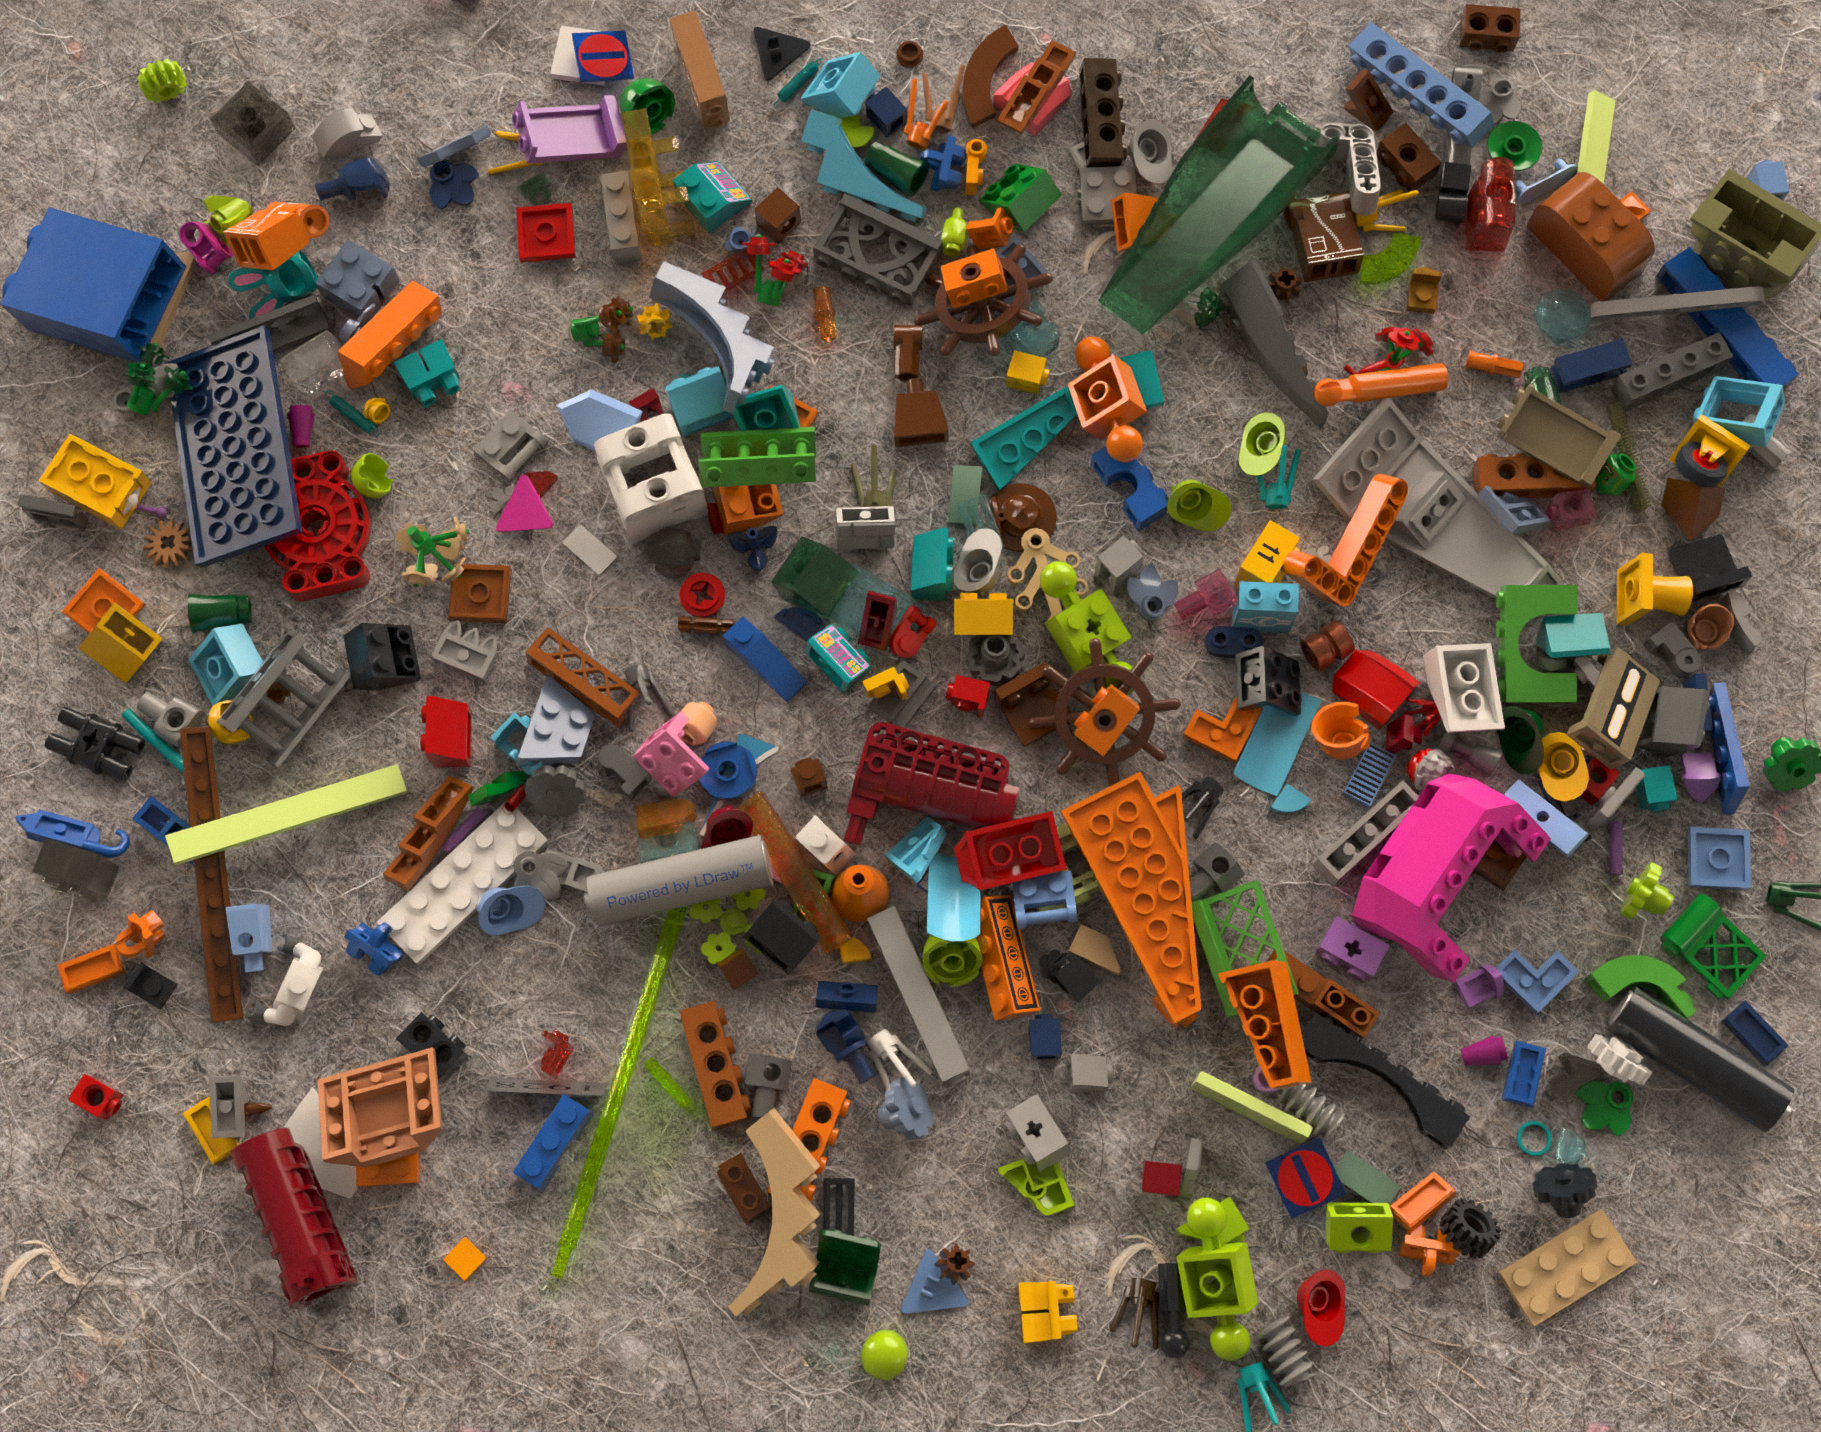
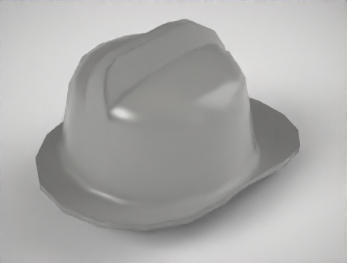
[1128,120,1172,184]
[953,528,1002,595]

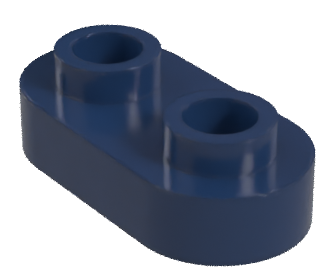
[1204,626,1263,658]

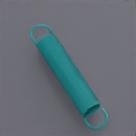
[773,58,823,105]
[325,390,379,437]

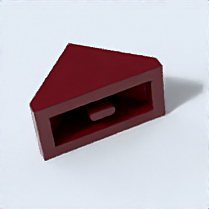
[857,591,898,651]

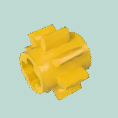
[637,303,673,340]

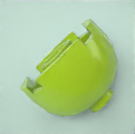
[922,935,983,987]

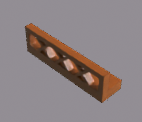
[526,627,640,728]

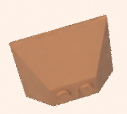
[317,1047,442,1168]

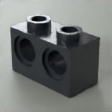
[396,1012,469,1083]

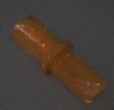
[813,286,837,342]

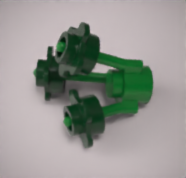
[126,343,193,415]

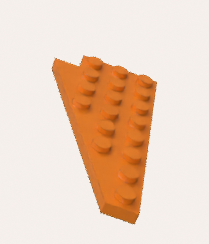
[1061,772,1201,1025]

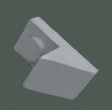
[209,1075,249,1138]

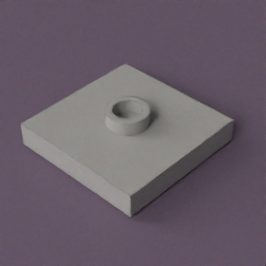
[1586,767,1645,831]

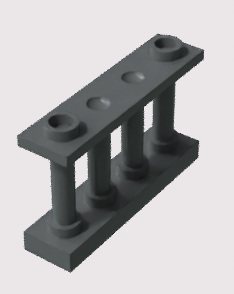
[216,629,351,768]

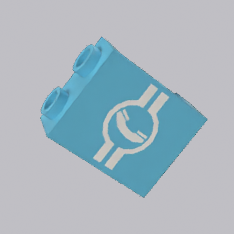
[1232,581,1299,633]

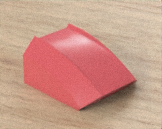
[993,63,1071,136]

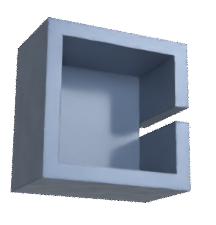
[315,239,400,319]

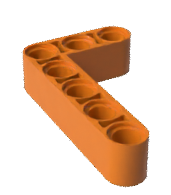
[1283,474,1408,607]

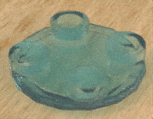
[1534,289,1591,343]

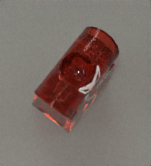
[1465,157,1515,252]

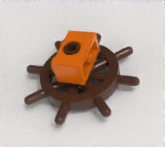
[914,244,1053,356]
[1029,638,1181,786]

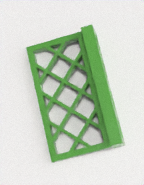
[1192,880,1299,1019]

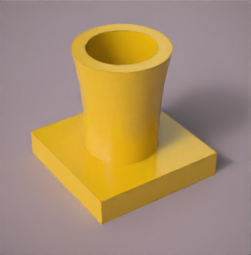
[1616,552,1693,626]

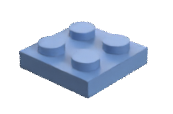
[1687,827,1751,891]

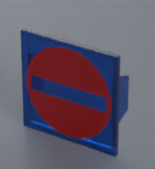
[571,30,634,83]
[1265,1137,1347,1219]

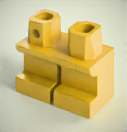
[1018,1281,1078,1344]

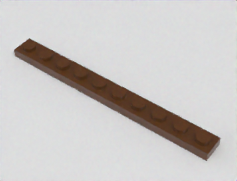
[179,726,243,1024]

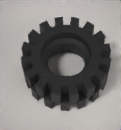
[1439,1198,1501,1259]

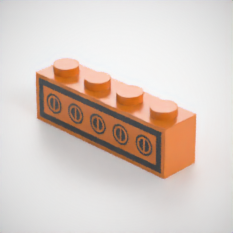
[976,895,1040,1021]

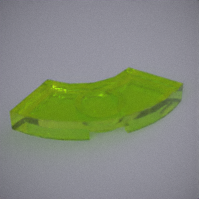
[1360,233,1421,285]

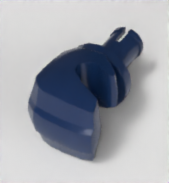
[315,158,390,201]
[815,1009,876,1085]

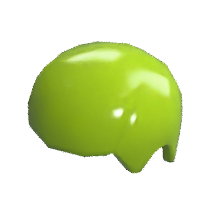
[350,453,393,499]
[861,1329,909,1381]

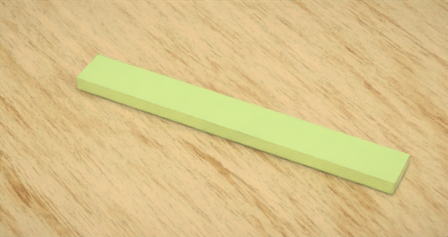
[165,764,407,866]

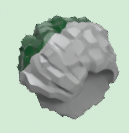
[1176,283,1222,329]

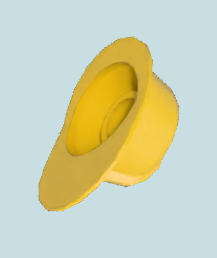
[1538,732,1589,802]

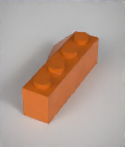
[338,280,442,389]

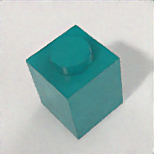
[1636,765,1678,813]

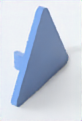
[901,1249,969,1314]

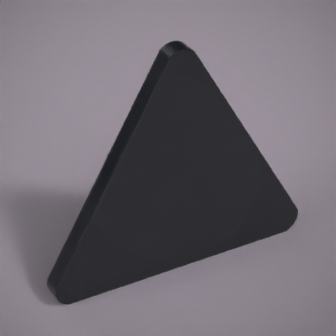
[754,27,811,81]

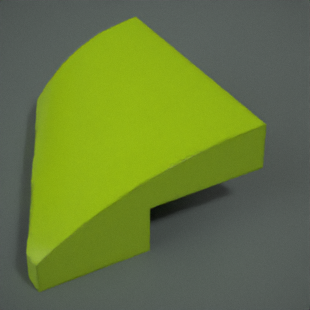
[998,1158,1075,1217]

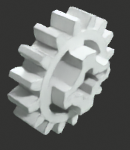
[1587,1034,1652,1085]

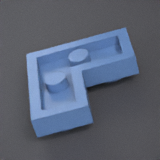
[1496,949,1579,1015]

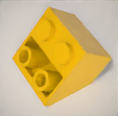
[954,593,1013,635]
[78,602,163,683]

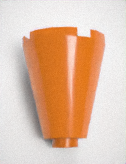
[831,864,890,923]

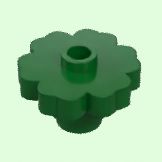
[1763,737,1821,792]

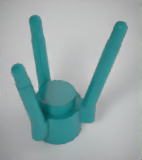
[1256,445,1301,509]
[1236,1362,1291,1432]

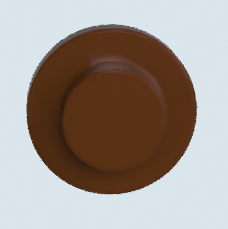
[896,41,923,68]

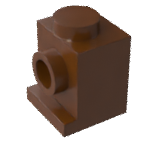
[790,758,828,798]

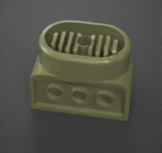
[1690,169,1821,300]

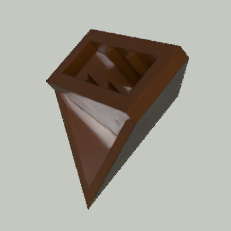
[1661,478,1725,541]

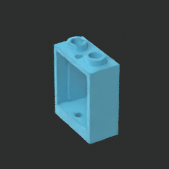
[1693,376,1785,447]

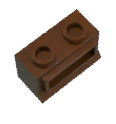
[717,1153,772,1225]

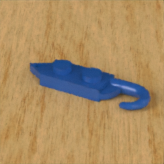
[15,809,130,858]

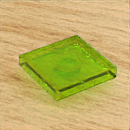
[644,1056,698,1116]

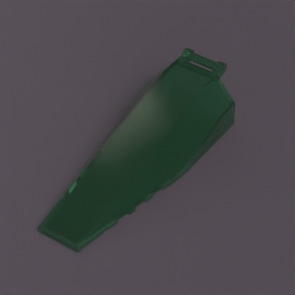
[1099,75,1340,335]

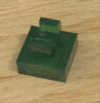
[516,172,551,206]

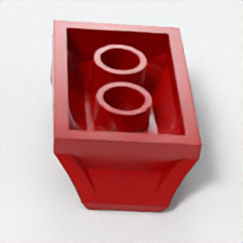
[954,811,1067,891]

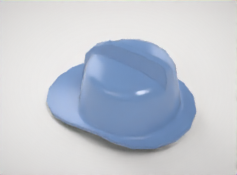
[476,886,545,936]

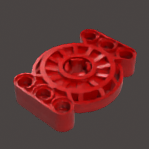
[264,450,371,602]

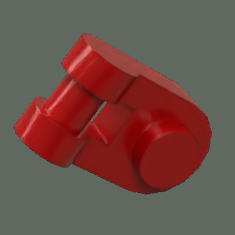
[889,604,937,658]

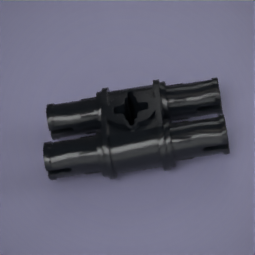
[44,707,146,781]

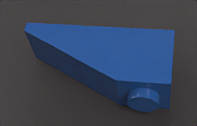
[723,616,807,703]

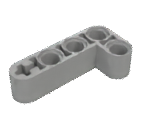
[1317,124,1381,216]

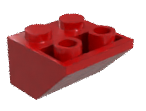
[420,696,472,768]

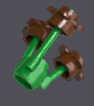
[570,296,633,363]

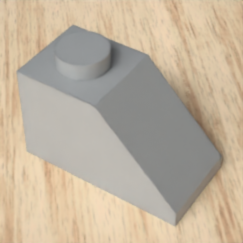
[1068,1054,1113,1093]

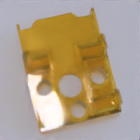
[621,108,695,247]

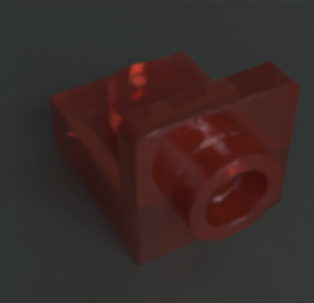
[541,1029,574,1079]

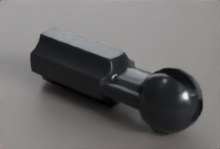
[1158,1263,1190,1358]

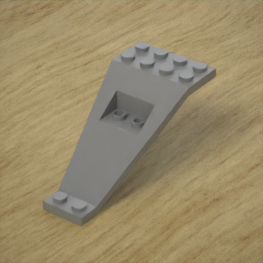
[1312,398,1564,625]

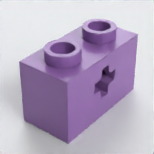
[1316,916,1390,981]

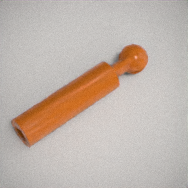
[1314,363,1449,407]

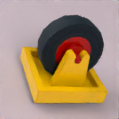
[1669,414,1751,488]

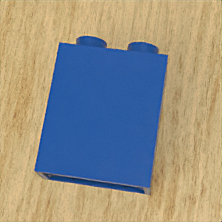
[0,207,187,362]

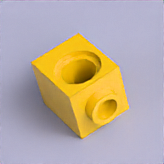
[1006,350,1050,395]

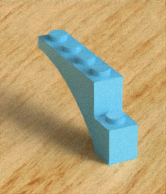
[801,109,928,222]

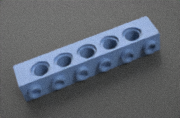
[1348,22,1495,149]

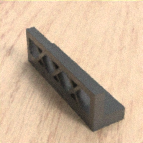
[208,295,331,354]

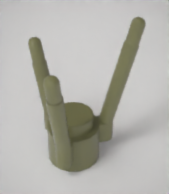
[851,444,897,507]

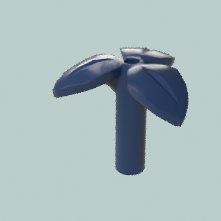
[728,526,778,571]

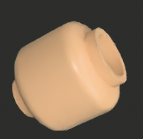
[680,702,718,746]

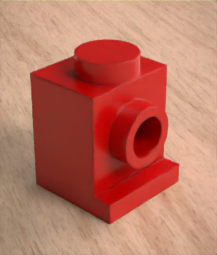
[945,675,990,717]

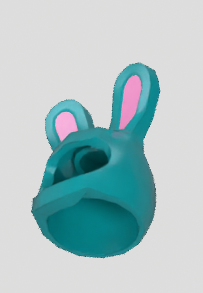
[228,250,318,319]

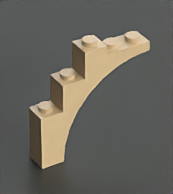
[728,1108,820,1317]

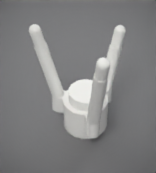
[867,1029,932,1091]

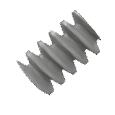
[1275,1084,1345,1143]
[1257,1315,1318,1387]

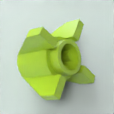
[202,195,253,249]

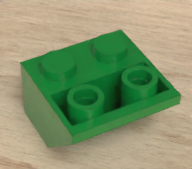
[979,163,1062,232]

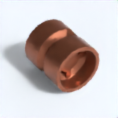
[1300,620,1355,673]

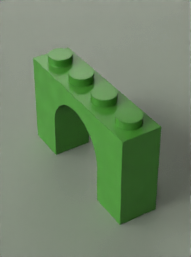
[1496,585,1578,702]

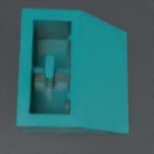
[911,528,954,601]

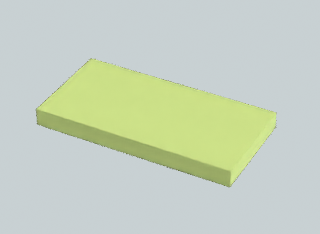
[1190,1071,1313,1144]

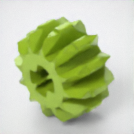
[137,59,187,103]

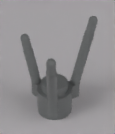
[624,664,675,732]

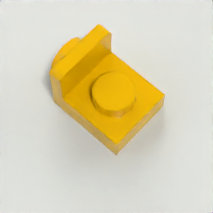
[862,667,910,701]

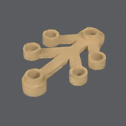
[1007,528,1088,631]

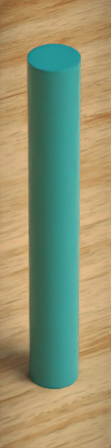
[121,708,184,774]

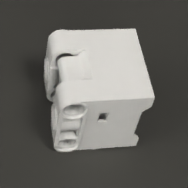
[594,414,708,544]

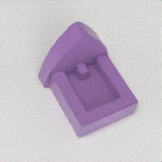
[1680,752,1721,802]
[1454,964,1504,1009]

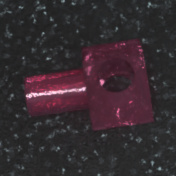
[1173,568,1239,621]

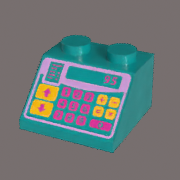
[672,161,753,234]
[805,624,871,694]

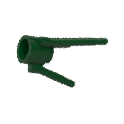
[1766,881,1821,931]

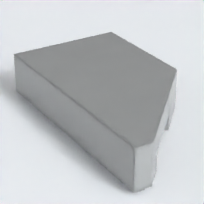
[1179,1138,1203,1199]

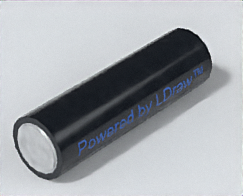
[1606,986,1795,1132]

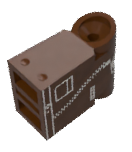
[1282,191,1364,283]

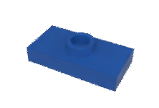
[1502,1040,1546,1108]

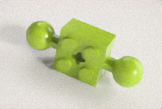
[1040,561,1134,696]
[1176,1198,1259,1361]

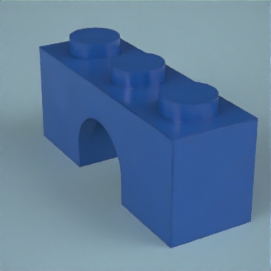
[1091,446,1169,532]
[512,1094,594,1192]

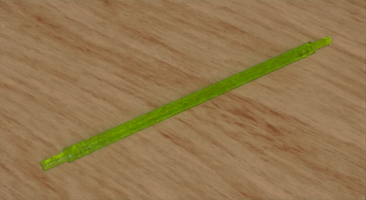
[551,905,689,1279]

